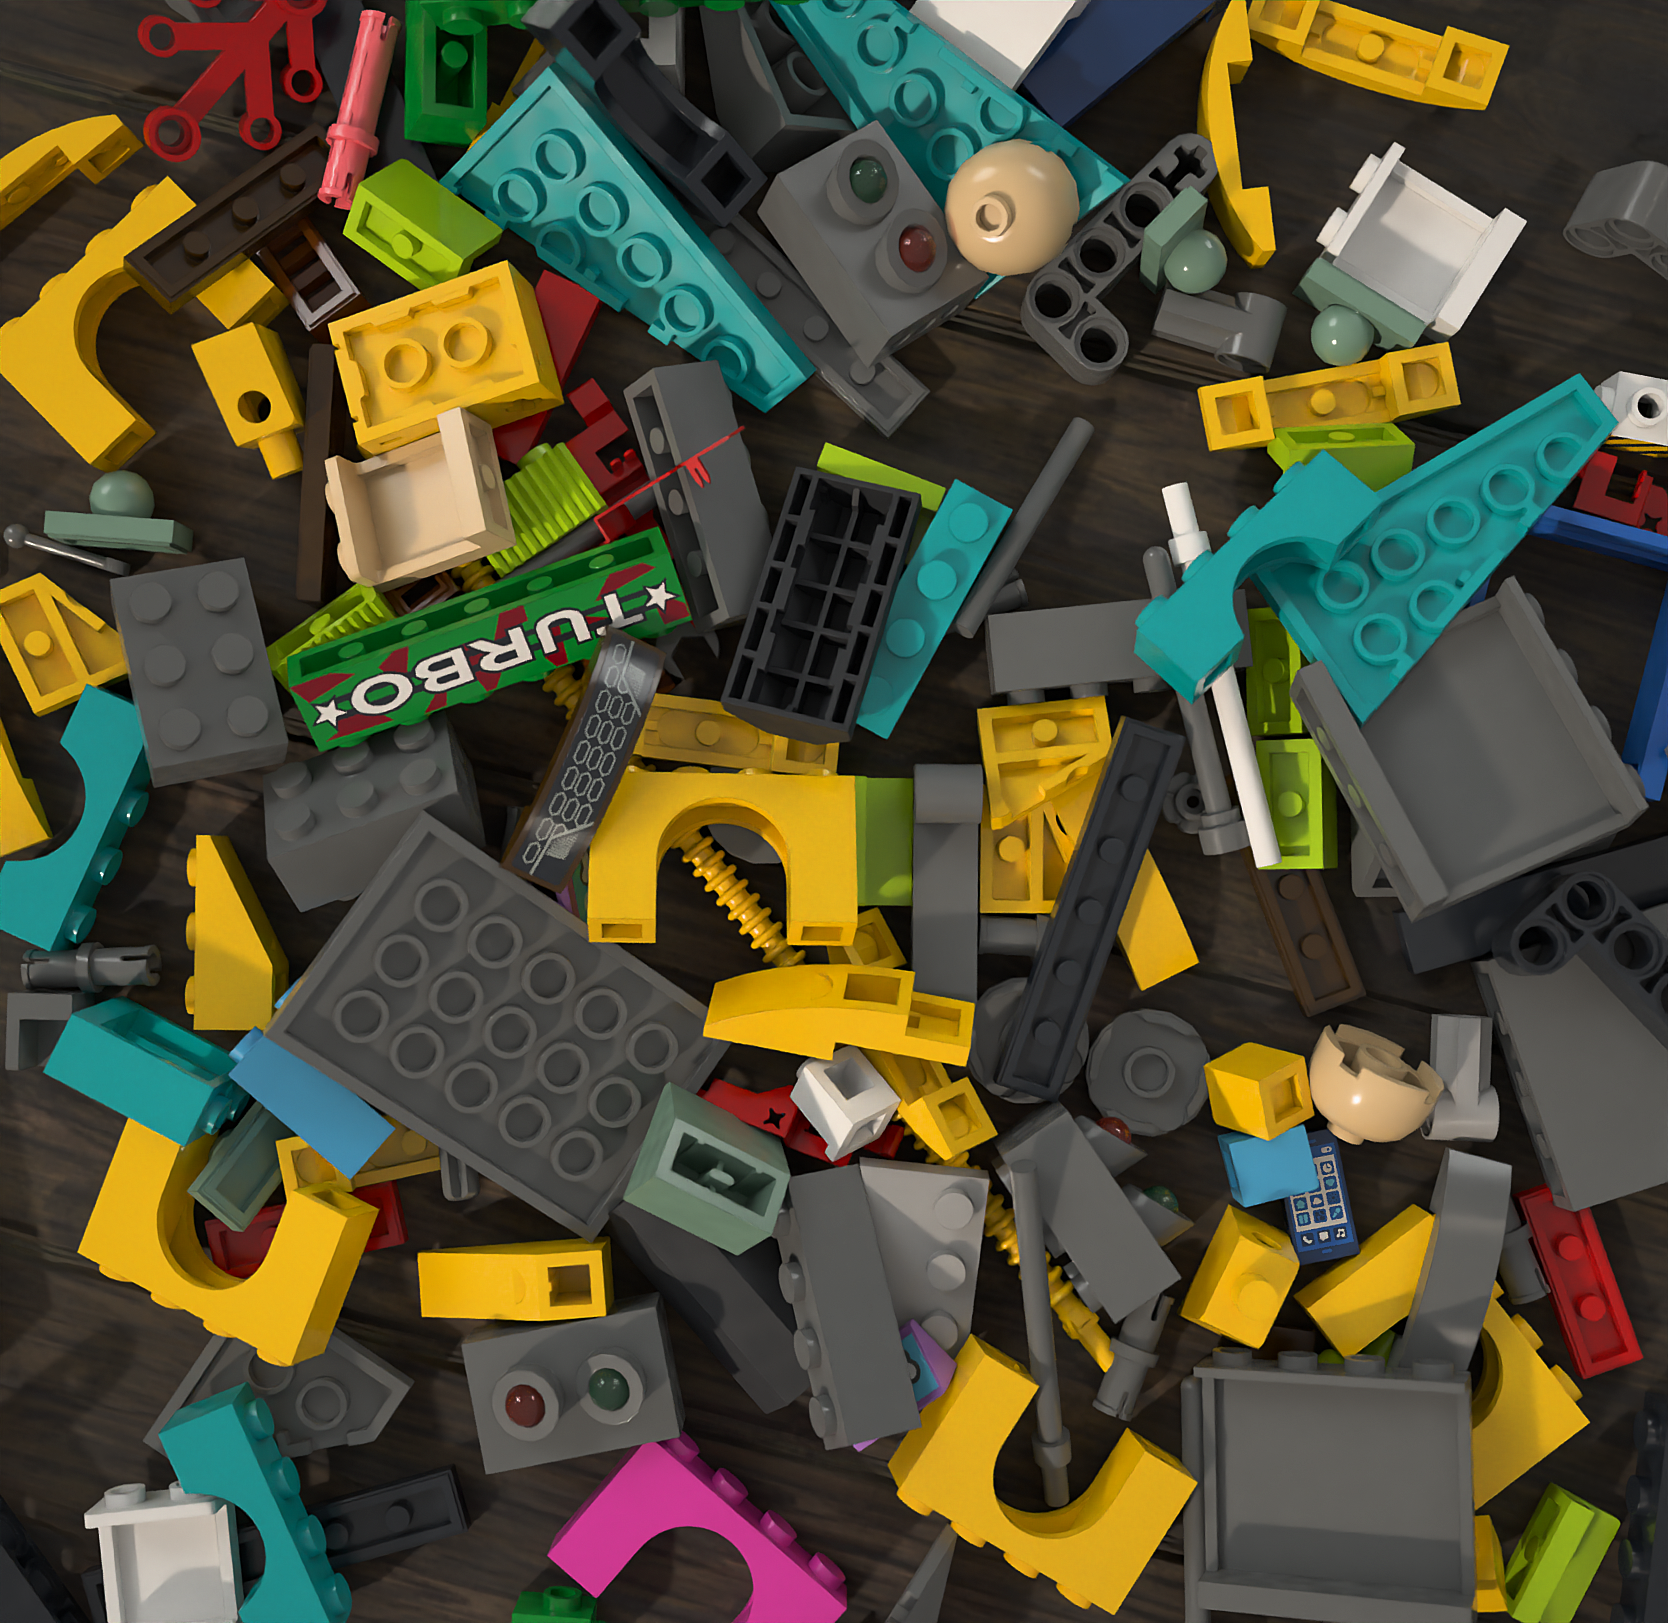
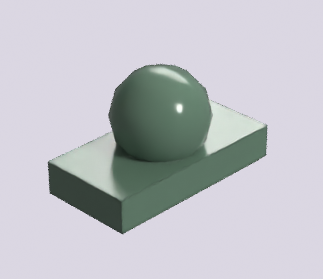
[1139,186,1228,295]
[1292,258,1427,366]
[44,470,193,554]
[187,1100,297,1232]

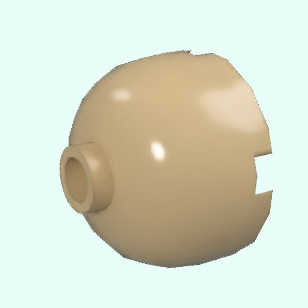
[944,139,1080,276]
[1308,1024,1445,1145]

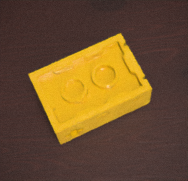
[328,260,564,456]

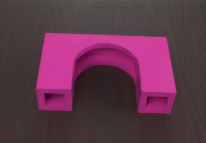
[547,1431,847,1623]

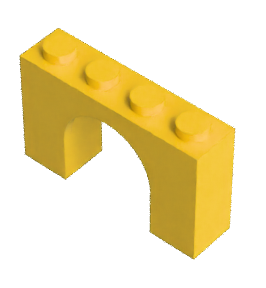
[0,176,289,473]
[587,765,858,946]
[78,1117,379,1367]
[1293,1204,1590,1511]
[887,1334,1198,1615]

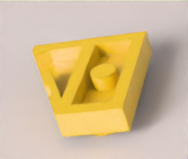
[0,573,128,717]
[977,696,1112,830]
[978,784,1074,913]

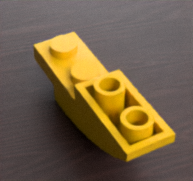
[703,964,975,1067]

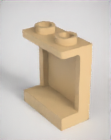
[325,406,517,593]

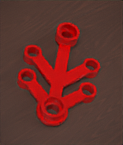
[138,0,328,162]

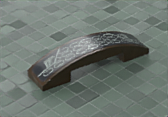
[498,625,667,894]

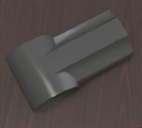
[1150,280,1287,374]

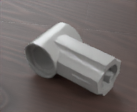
[1420,1014,1499,1142]

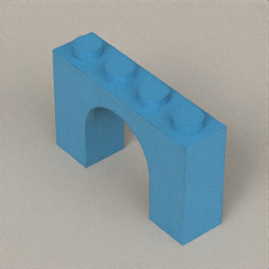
[228,976,396,1180]

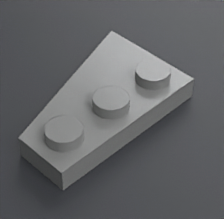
[859,1157,989,1360]

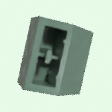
[623,1082,791,1256]

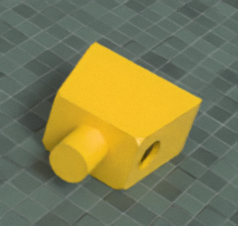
[191,322,306,480]
[1177,1205,1300,1349]

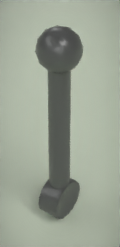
[4,524,132,577]

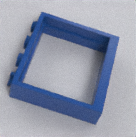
[1463,505,1668,802]

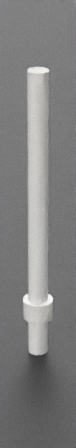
[1162,482,1282,868]

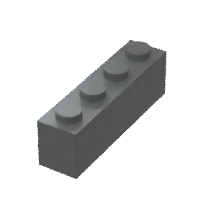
[623,360,772,634]
[983,589,1253,706]
[771,1164,922,1450]

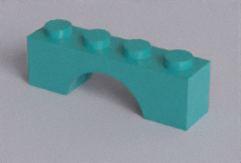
[1134,449,1384,704]
[856,479,1013,740]
[0,684,151,952]
[158,1381,352,1623]

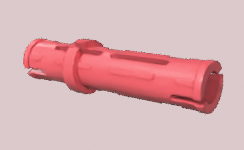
[317,10,402,210]

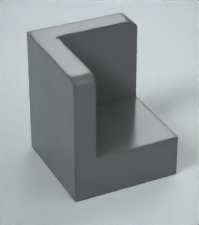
[5,989,95,1071]

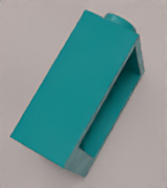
[43,995,252,1147]

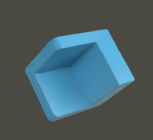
[1217,1123,1319,1207]

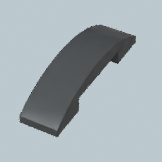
[1386,1147,1512,1371]

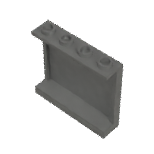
[1289,576,1648,923]
[1470,902,1668,1212]
[1194,1347,1478,1623]

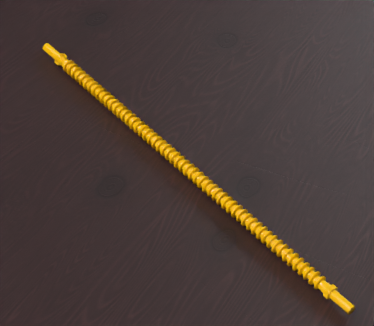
[356,445,1115,1373]

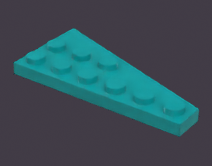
[769,0,1131,299]
[438,62,817,413]
[1250,373,1619,730]

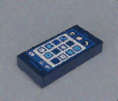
[1280,1126,1360,1266]

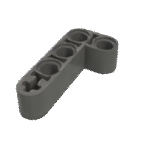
[1020,133,1219,386]
[1563,161,1668,280]
[910,764,983,1016]

